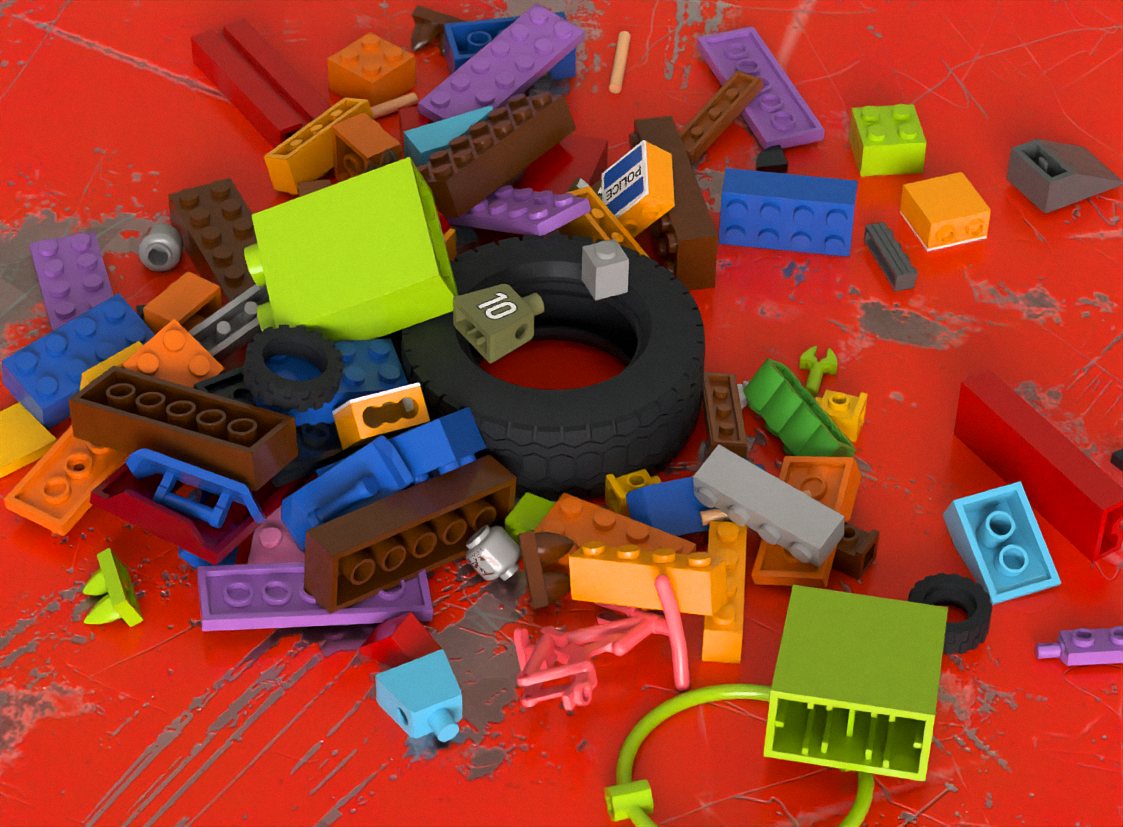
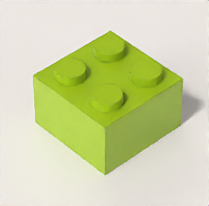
[849,104,927,177]

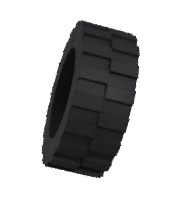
[908,573,992,655]

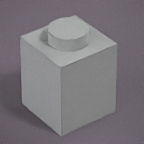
[582,239,629,301]

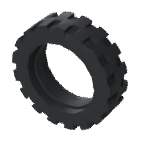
[242,325,344,412]

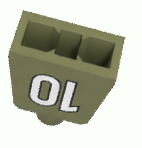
[453,284,544,363]

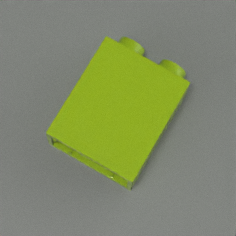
[244,157,459,342]
[763,585,948,781]

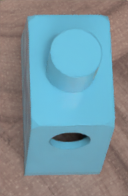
[375,649,463,742]

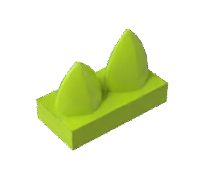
[82,547,144,628]

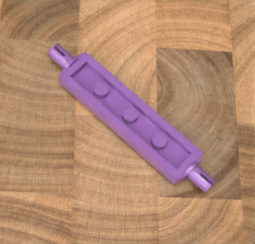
[1035,626,1123,666]

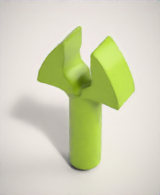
[799,346,838,398]

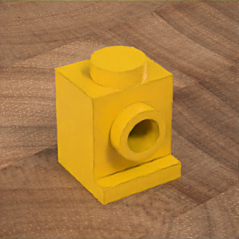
[815,389,868,442]
[605,469,662,518]

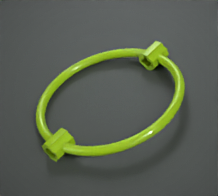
[605,683,874,827]

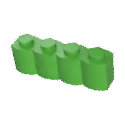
[743,358,856,457]

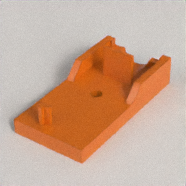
[3,425,130,536]
[751,456,861,588]

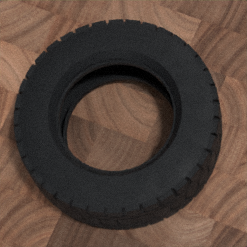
[401,234,705,501]

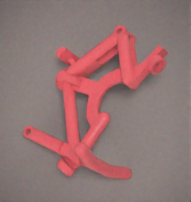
[514,575,690,710]

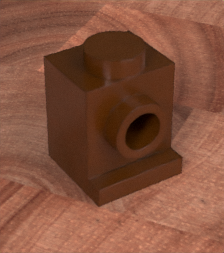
[831,522,880,580]

